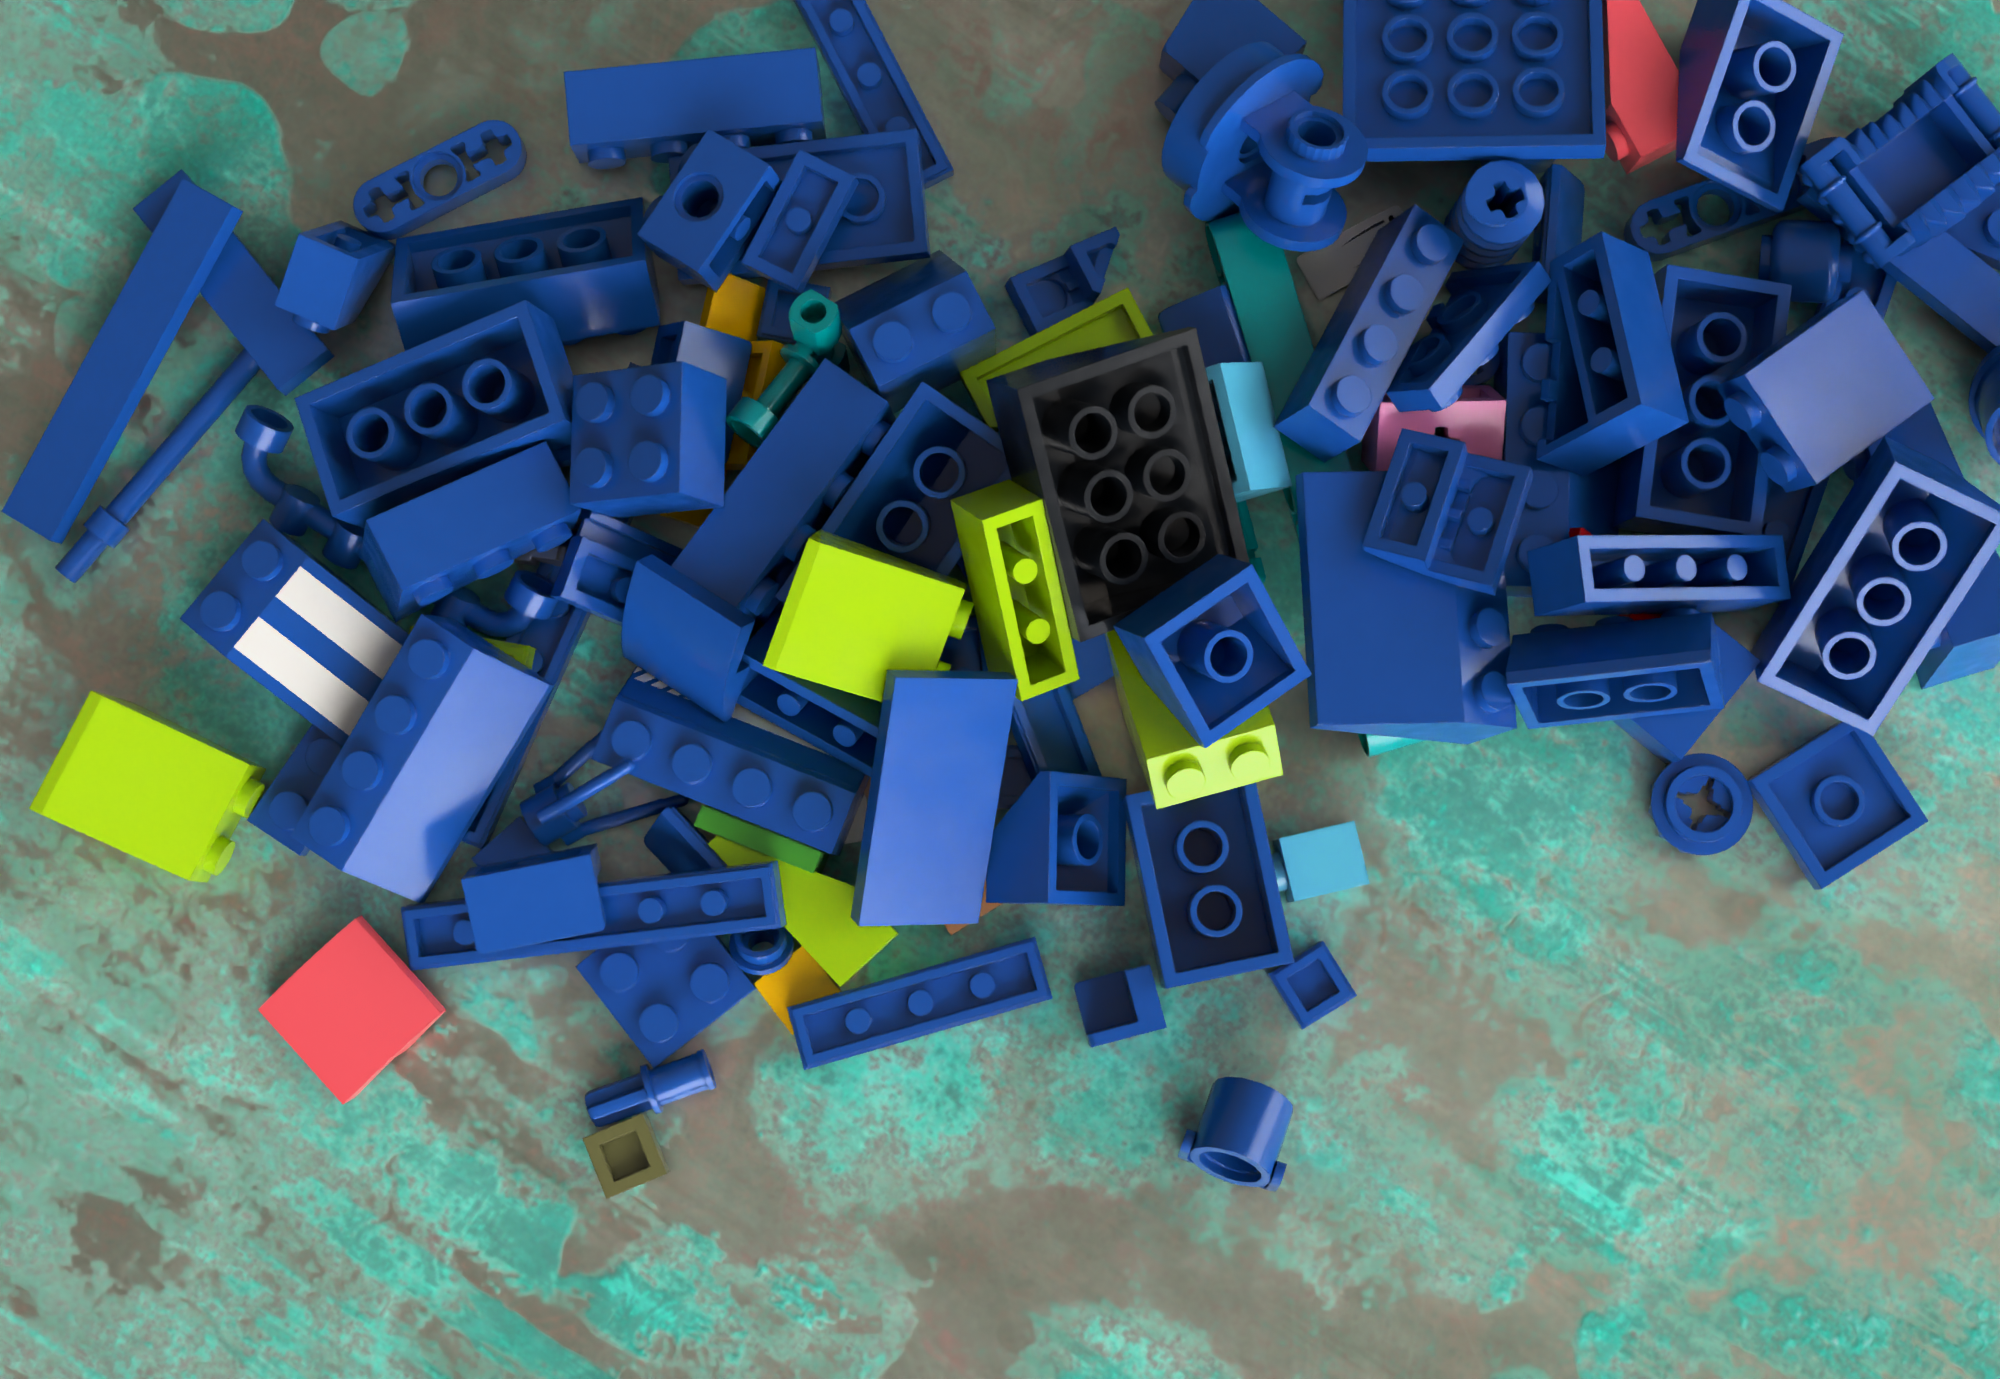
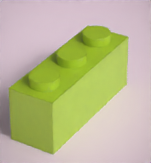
[950,479,1080,701]

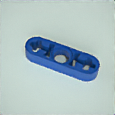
[353,120,527,240]

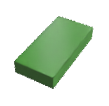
[694,805,830,874]

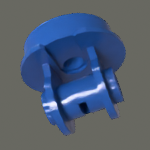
[1161,41,1368,252]

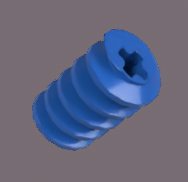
[1444,160,1545,269]

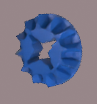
[1648,753,1753,855]

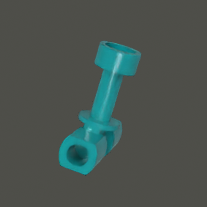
[726,289,850,449]

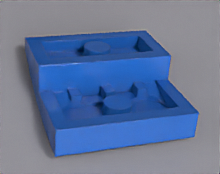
[1362,428,1534,596]
[621,554,756,722]

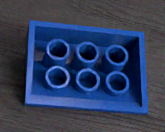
[1295,471,1517,745]

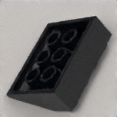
[986,327,1250,642]

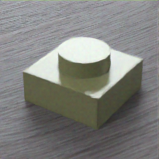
[582,1112,670,1199]

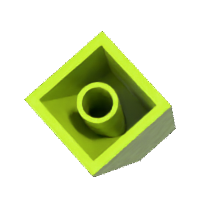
[762,529,974,702]
[1105,630,1284,809]
[29,690,266,882]

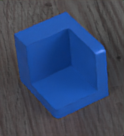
[1074,964,1167,1047]

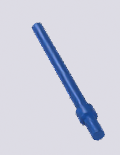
[55,348,261,583]

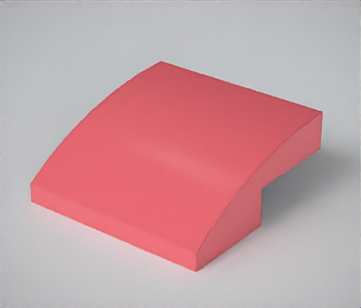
[258,915,446,1105]

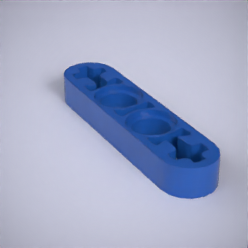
[1623,137,1838,262]

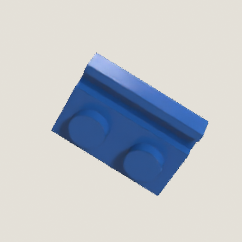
[550,509,683,626]

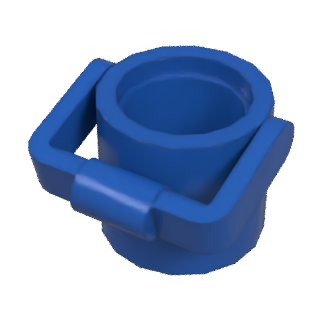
[1178,1077,1293,1192]

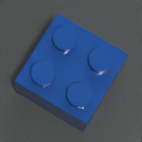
[569,361,727,518]

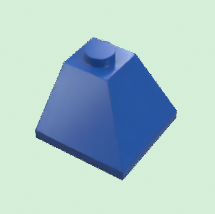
[986,771,1127,906]

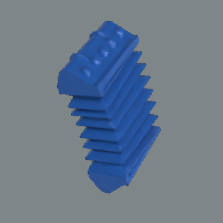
[1798,53,2000,270]

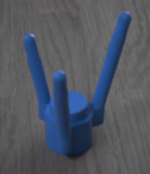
[520,729,689,846]

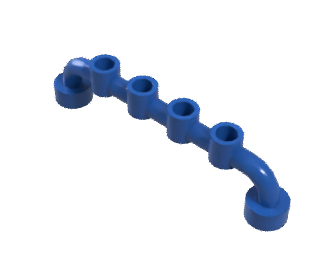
[235,405,559,637]

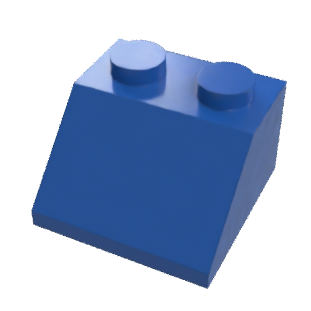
[1113,554,1312,749]

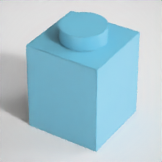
[1271,821,1370,903]

